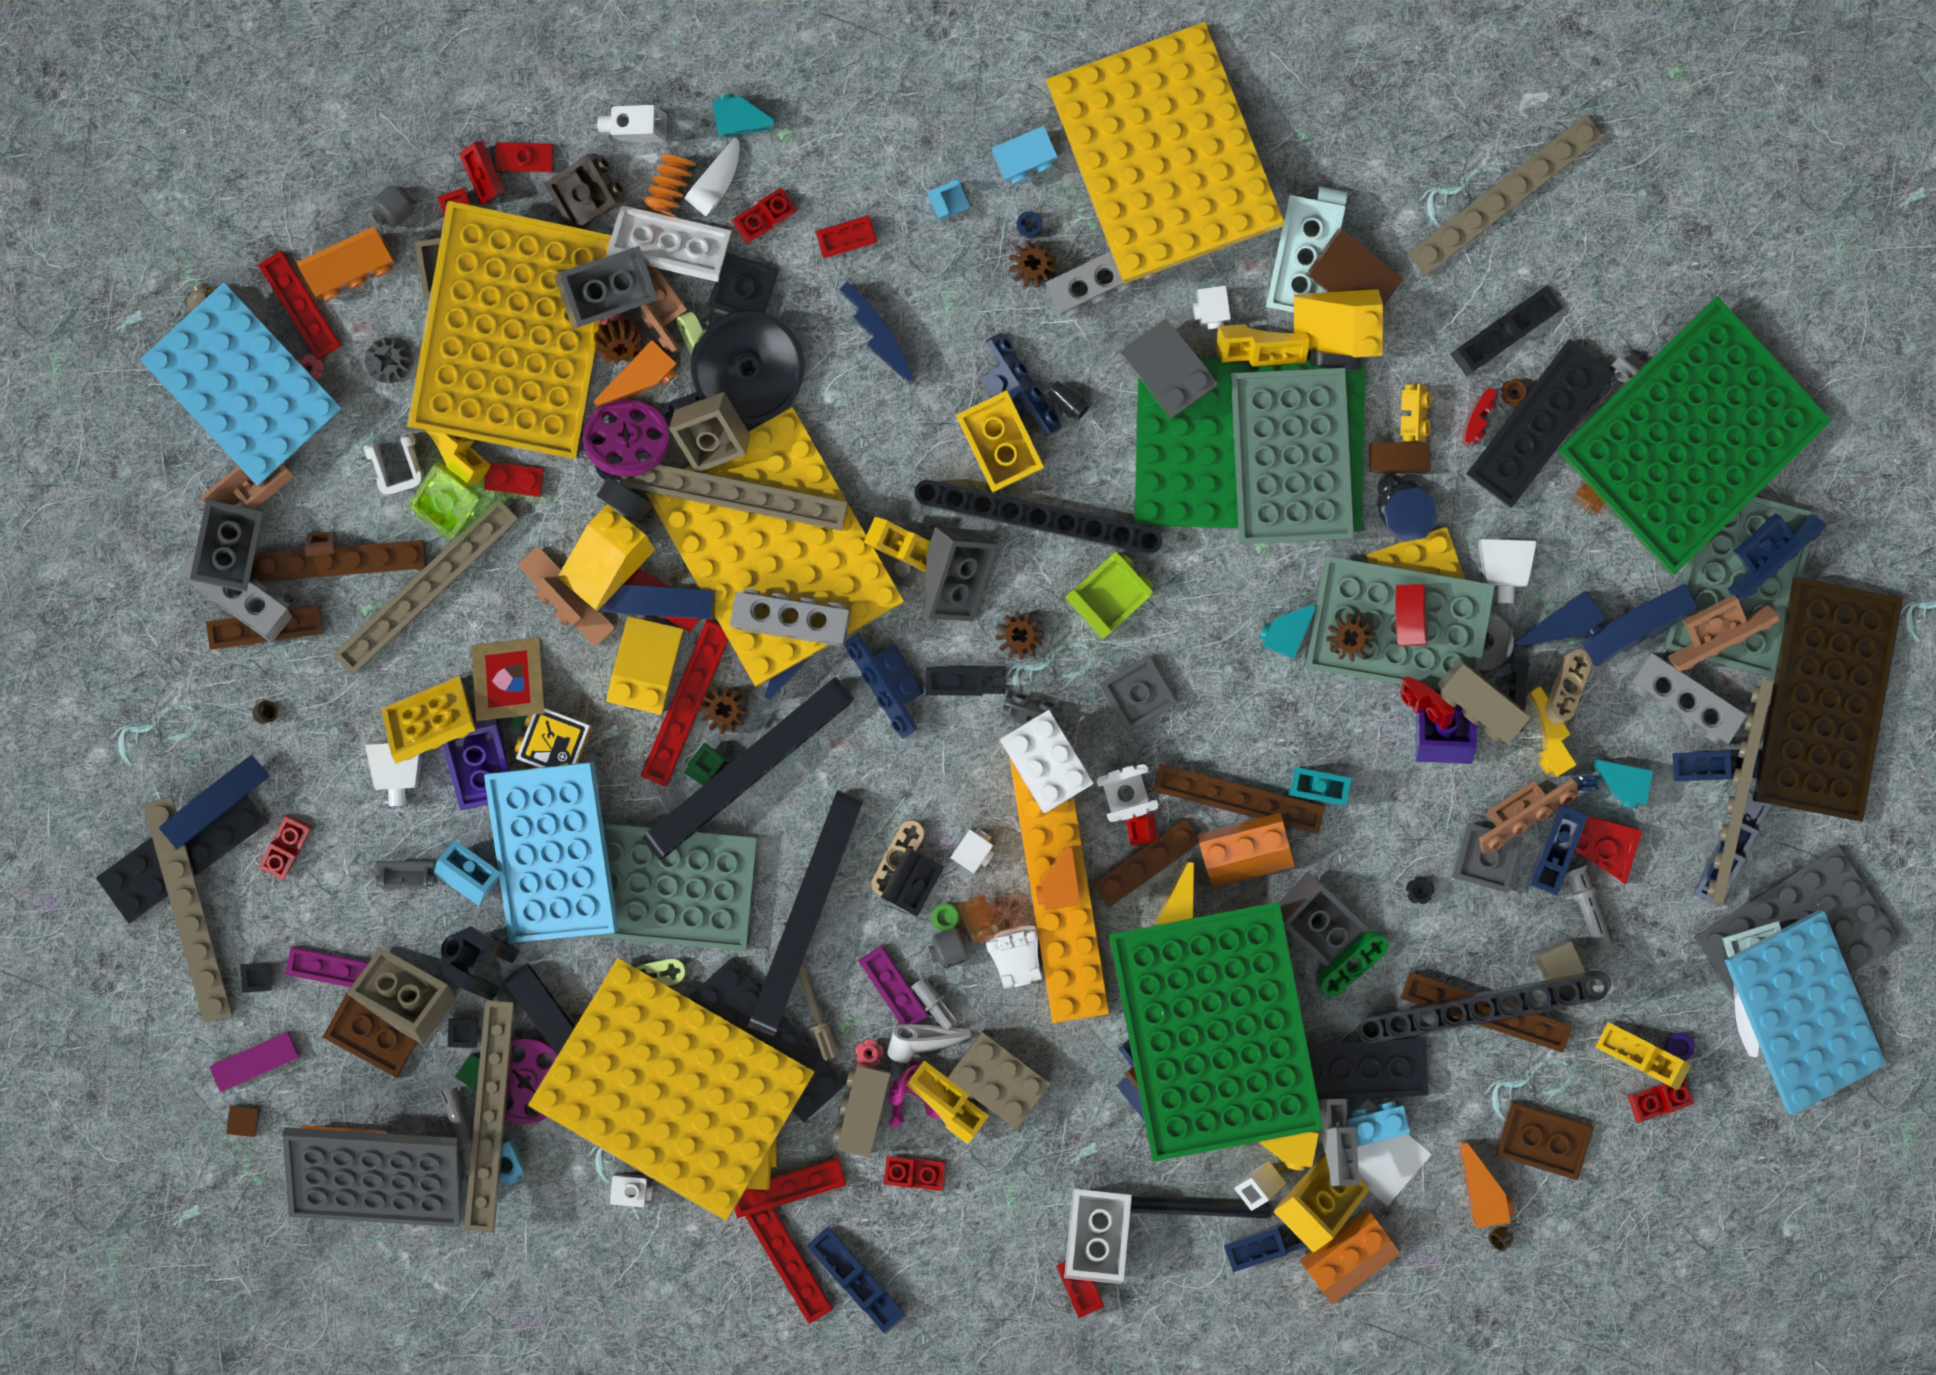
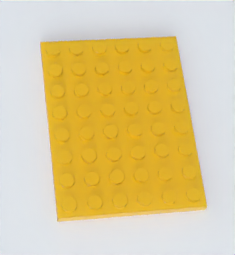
[1045,22,1284,284]
[407,201,612,459]
[645,407,904,688]
[528,958,814,1222]

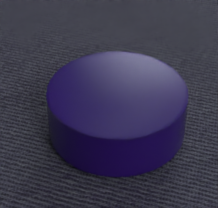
[1664,1032,1695,1061]

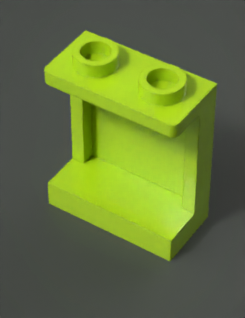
[1065,551,1154,640]

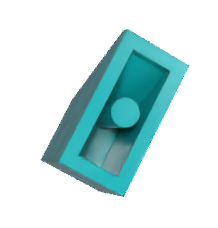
[712,93,775,139]
[1259,605,1316,660]
[1592,760,1653,809]

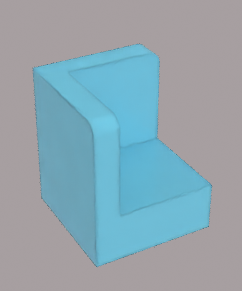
[928,179,969,221]

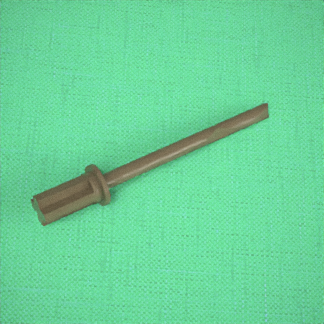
[781,922,839,1061]

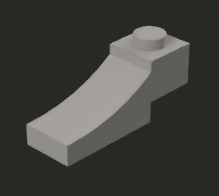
[1317,1099,1359,1186]

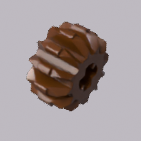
[1009,240,1056,288]
[594,316,643,365]
[995,611,1044,660]
[1326,613,1375,662]
[700,686,749,734]

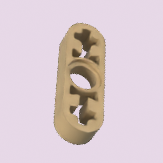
[1545,649,1592,724]
[872,821,924,896]

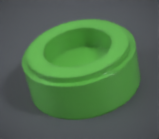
[931,903,960,931]

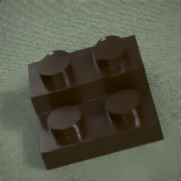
[544,153,625,229]

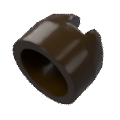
[252,700,277,724]
[1488,1226,1514,1252]

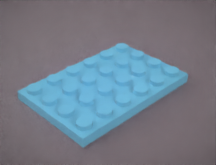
[139,282,342,486]
[484,762,619,943]
[1724,910,1886,1115]

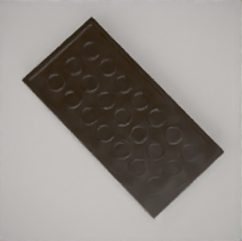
[1753,577,1903,822]

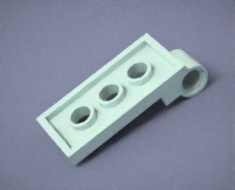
[1266,186,1347,312]

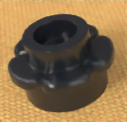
[1406,876,1434,904]

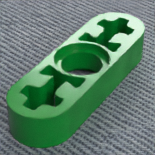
[1316,930,1389,997]

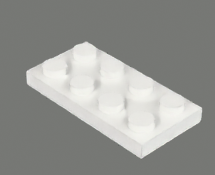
[607,205,731,282]

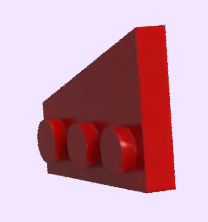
[1556,807,1642,885]

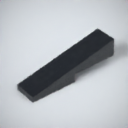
[1450,285,1563,377]

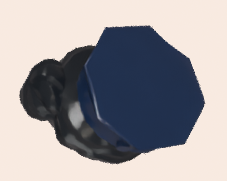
[1377,474,1438,542]

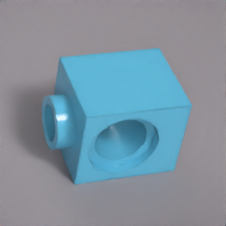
[499,1140,526,1186]

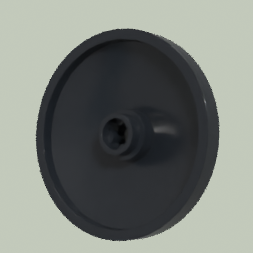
[690,310,804,424]

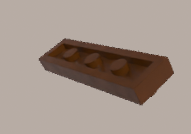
[206,606,324,650]
[1092,819,1199,908]

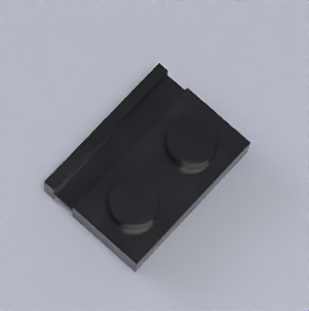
[881,847,944,916]

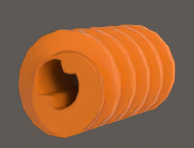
[644,154,696,217]

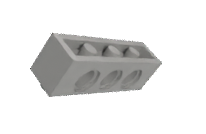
[1045,251,1159,317]
[178,549,293,643]
[730,589,851,648]
[1629,653,1747,746]

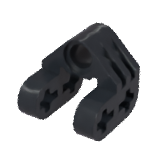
[441,926,520,1001]

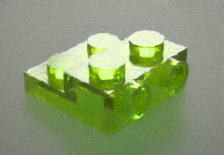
[407,461,483,541]

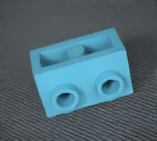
[991,126,1057,185]
[433,840,501,906]
[1347,1100,1410,1147]

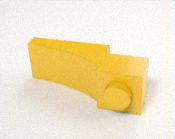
[1215,324,1310,367]
[425,430,490,488]
[863,517,930,573]
[1527,686,1576,777]
[1595,1022,1691,1090]
[906,1061,989,1144]

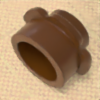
[1501,378,1529,406]

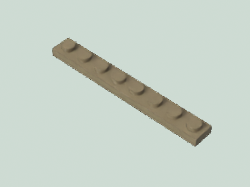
[1407,114,1604,277]
[620,465,848,532]
[333,498,519,675]
[1707,679,1774,906]
[143,796,233,1023]
[464,1001,515,1233]

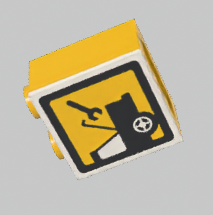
[515,708,593,768]

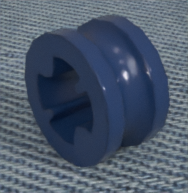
[1017,211,1042,238]
[1573,776,1599,791]

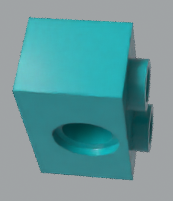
[1287,767,1352,806]

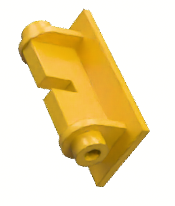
[1400,384,1432,443]

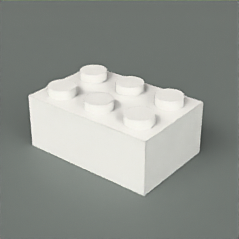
[999,710,1093,813]
[1064,1189,1132,1284]

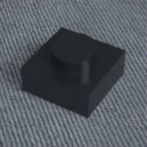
[240,962,273,993]
[447,1018,478,1048]

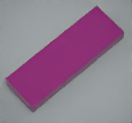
[858,945,929,1025]
[285,946,369,988]
[209,1031,300,1092]

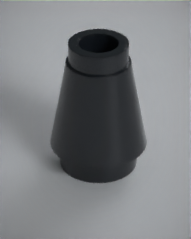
[1048,381,1091,421]

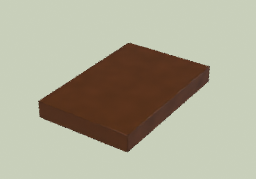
[1306,228,1403,307]
[322,988,418,1078]
[1495,1101,1594,1181]

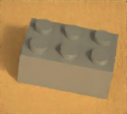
[1438,658,1531,745]
[948,1031,1051,1129]
[833,1062,891,1158]

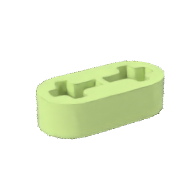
[676,312,703,355]
[636,959,686,986]

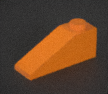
[593,340,678,407]
[1458,1140,1514,1228]

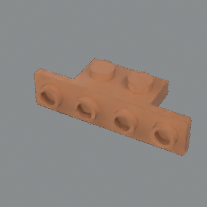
[640,267,688,353]
[201,463,294,510]
[518,547,615,646]
[1668,595,1780,671]
[1479,778,1578,854]

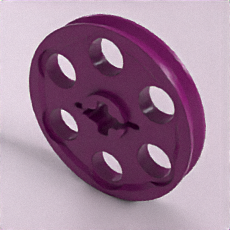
[583,400,669,476]
[505,1038,557,1125]

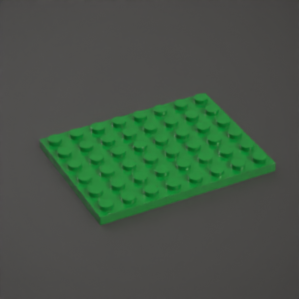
[1556,296,1832,576]
[1134,357,1365,532]
[1109,902,1323,1162]

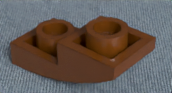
[1369,443,1430,474]

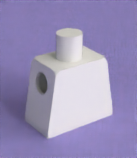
[597,105,667,142]
[1478,539,1536,604]
[366,743,423,806]

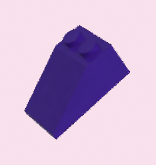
[1415,690,1477,764]
[442,714,510,811]

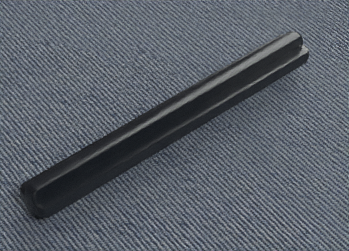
[1130,1196,1270,1219]

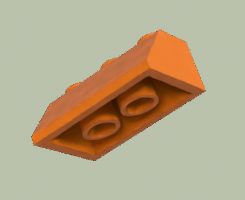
[296,226,396,301]
[1198,812,1295,888]
[1035,846,1080,910]
[1299,1209,1400,1305]

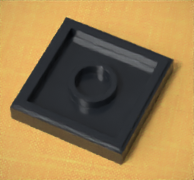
[707,252,779,313]

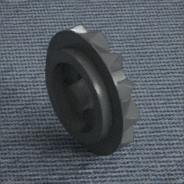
[364,338,410,383]

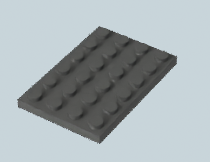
[1694,845,1901,1001]
[282,1127,461,1227]

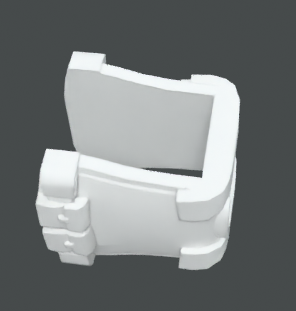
[364,431,425,494]
[1097,764,1158,822]
[985,925,1042,989]

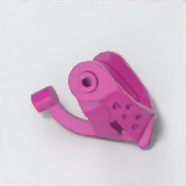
[888,1060,940,1129]

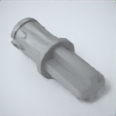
[911,976,958,1030]

